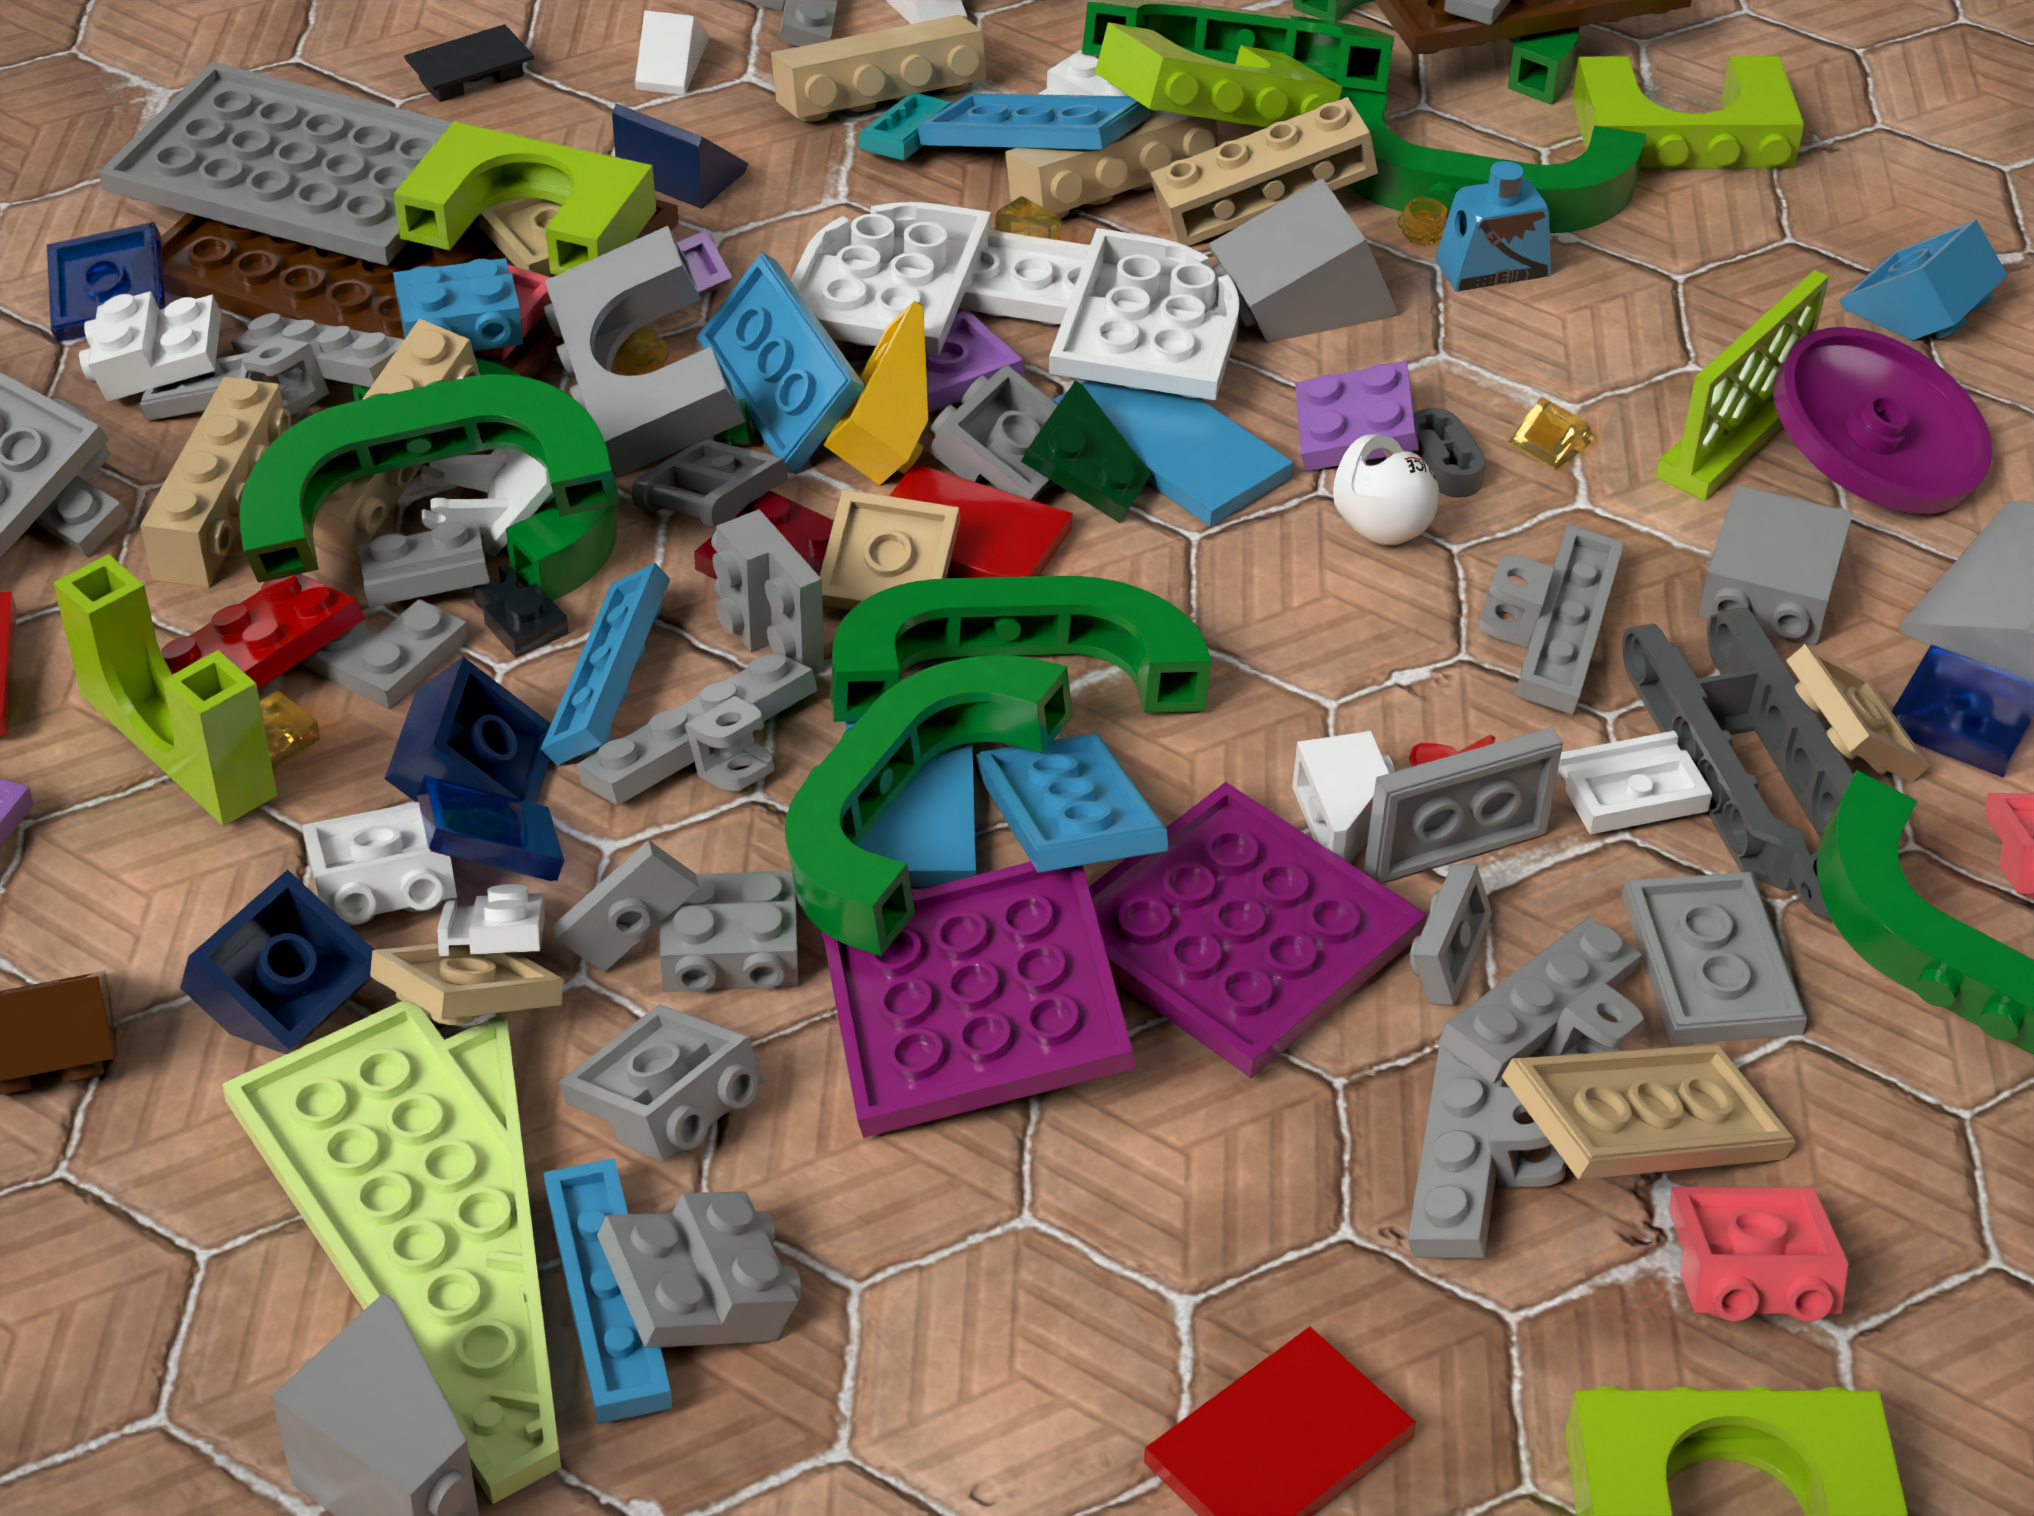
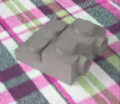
[928,364,1057,501]
[711,509,824,675]
[660,871,798,992]
[558,1004,764,1163]
[597,1192,801,1348]

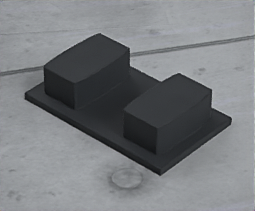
[404,24,534,102]

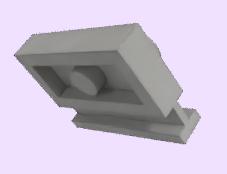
[359,521,490,607]

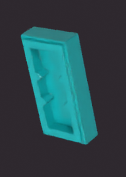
[859,92,953,160]

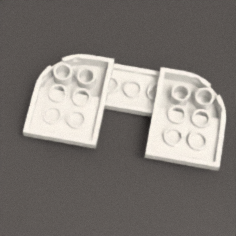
[791,202,1239,400]

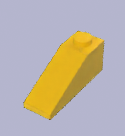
[824,300,928,485]

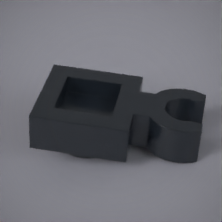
[472,564,569,658]

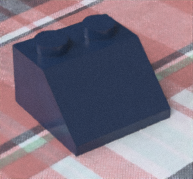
[384,656,551,824]
[180,869,375,1054]

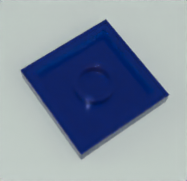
[47,222,166,342]
[1891,644,2034,778]
[417,775,565,882]

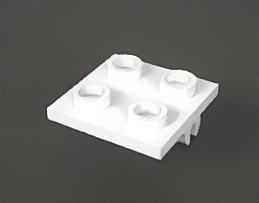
[421,449,554,557]

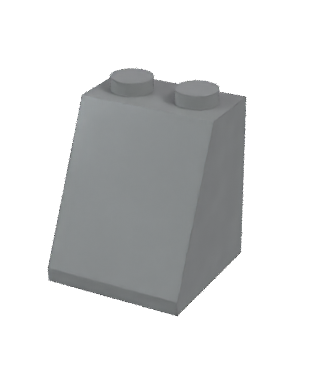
[1209,178,1398,343]
[271,1293,479,1516]

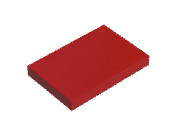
[889,463,1073,578]
[1144,1326,1416,1516]

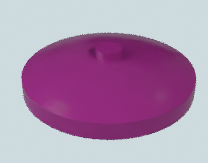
[1773,327,1992,514]

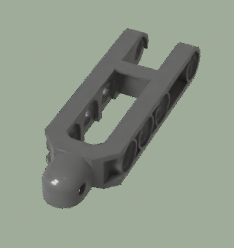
[1622,607,1854,921]

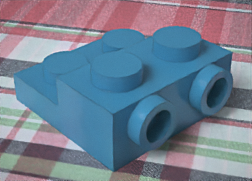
[393,258,523,351]

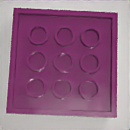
[1089,782,1427,1078]
[822,861,1136,1138]

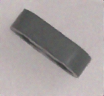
[1412,408,1485,498]

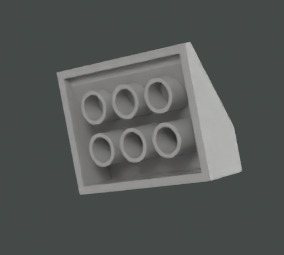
[1899,502,2034,696]

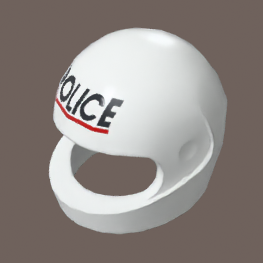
[1333,434,1439,545]

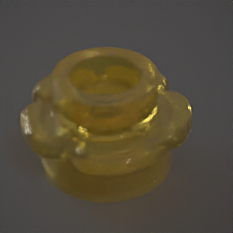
[1397,198,1448,246]
[615,328,669,376]

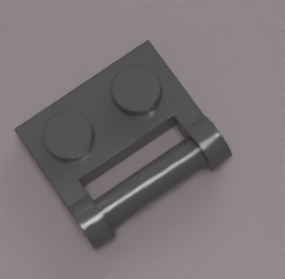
[632,439,788,528]

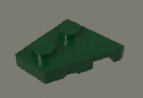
[1021,380,1151,523]

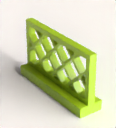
[1656,270,1829,501]

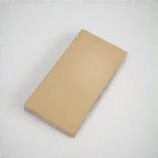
[1502,1044,1796,1180]

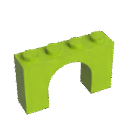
[1095,22,1342,128]
[1572,56,1804,169]
[393,121,656,275]
[53,554,278,827]
[1564,1386,1908,1516]

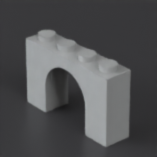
[544,226,745,477]

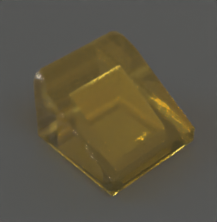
[994,196,1061,240]
[1508,396,1594,471]

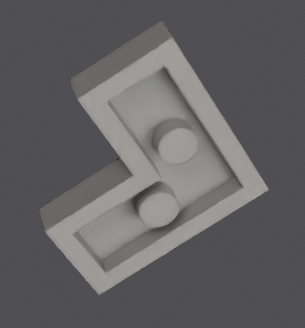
[298,599,469,710]

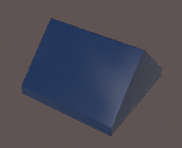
[612,103,749,209]

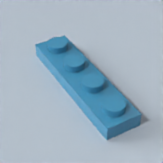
[541,563,671,765]
[543,1158,673,1424]

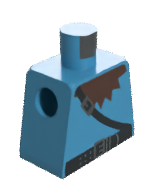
[1436,161,1551,292]

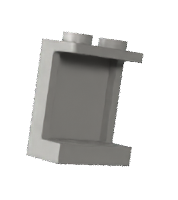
[1698,485,1853,645]

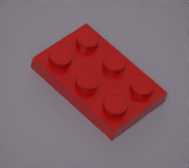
[161,574,365,690]

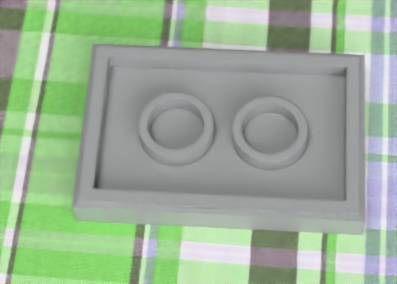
[1364,727,1563,883]
[1621,872,1807,1045]

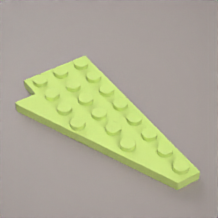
[222,1001,561,1504]

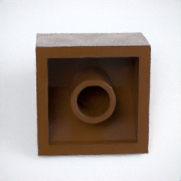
[0,970,118,1095]

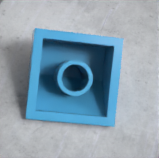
[1840,219,2008,340]

